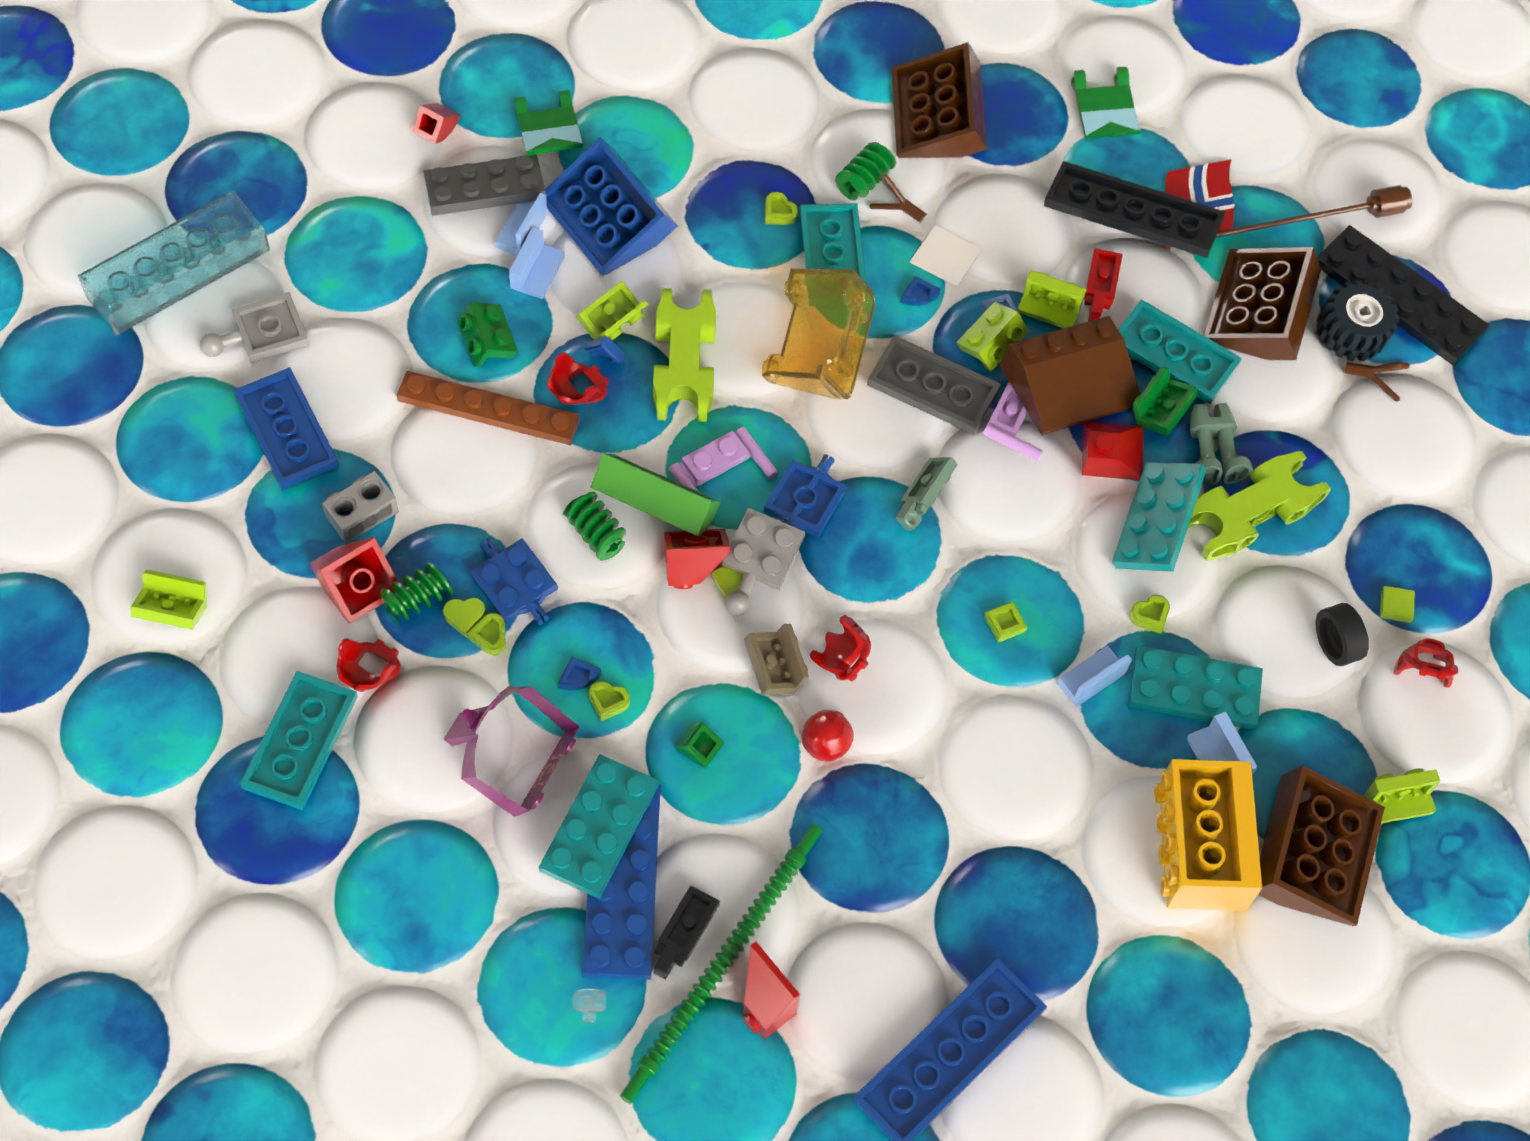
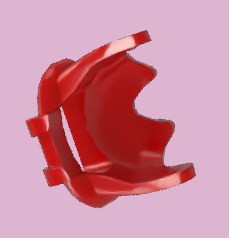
[547,352,609,405]
[809,615,871,681]
[337,638,401,692]
[1393,638,1458,688]

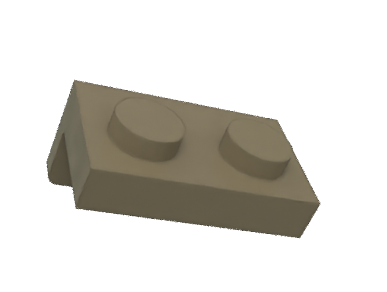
[744,623,809,695]

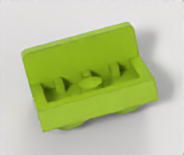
[1017,270,1086,329]
[576,281,649,341]
[956,302,1028,372]
[130,569,207,630]
[1364,768,1441,824]

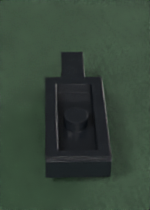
[654,885,720,980]

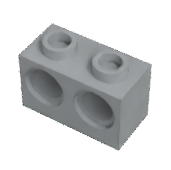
[322,471,399,544]

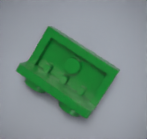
[458,302,518,367]
[1133,366,1198,436]

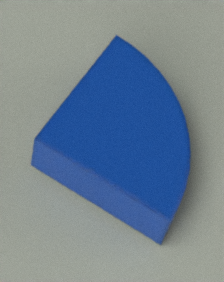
[900,276,941,306]
[585,336,627,364]
[558,657,601,690]

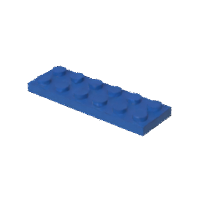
[582,784,661,980]
[852,958,1047,1141]

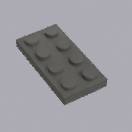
[423,154,546,216]
[867,335,1001,435]

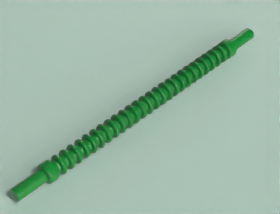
[620,824,823,1104]

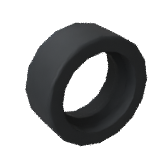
[1315,603,1369,666]

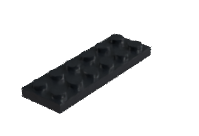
[1044,161,1226,258]
[1317,225,1490,366]

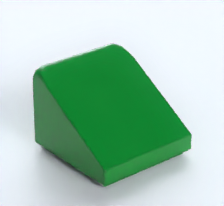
[674,721,724,768]

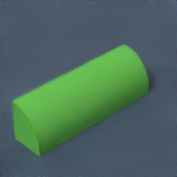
[590,453,721,536]

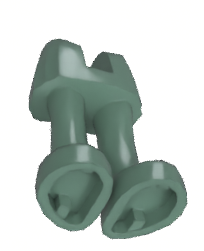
[1190,403,1253,485]

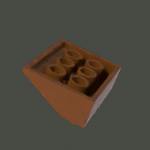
[891,42,988,158]
[1203,247,1321,360]
[1000,316,1141,435]
[1258,765,1385,926]

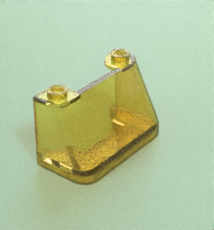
[762,268,875,400]

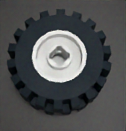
[1316,280,1399,361]

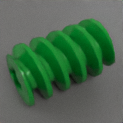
[835,142,896,200]
[563,491,626,561]
[380,562,453,626]

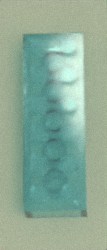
[77,190,270,336]

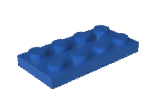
[233,367,339,490]

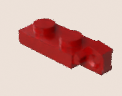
[1084,248,1123,321]

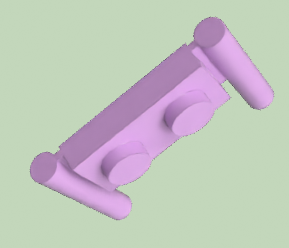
[982,382,1043,461]
[669,427,779,492]

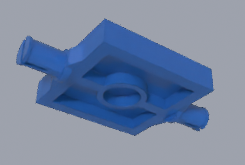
[763,454,847,538]
[470,538,558,625]

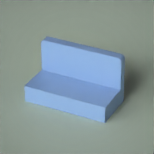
[496,193,547,255]
[509,227,565,299]
[1057,646,1132,707]
[1187,712,1257,775]

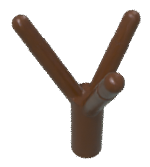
[869,174,927,223]
[1345,362,1410,401]

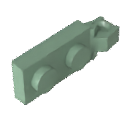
[895,457,958,530]

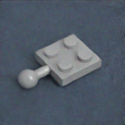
[200,292,309,363]
[722,508,805,616]

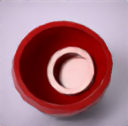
[801,710,854,762]

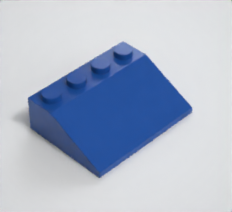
[545,137,678,276]

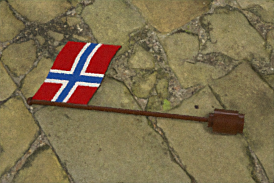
[1162,159,1412,250]

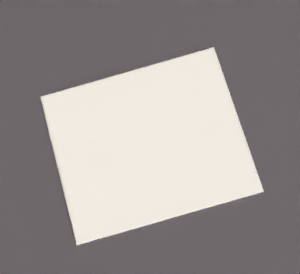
[909,225,983,287]

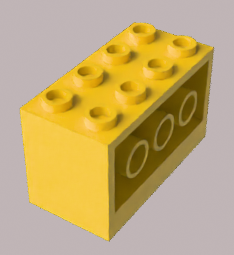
[1154,759,1262,911]

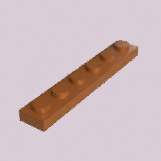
[397,371,580,446]

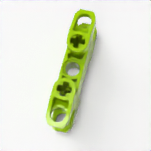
[653,288,716,422]
[1188,451,1331,561]

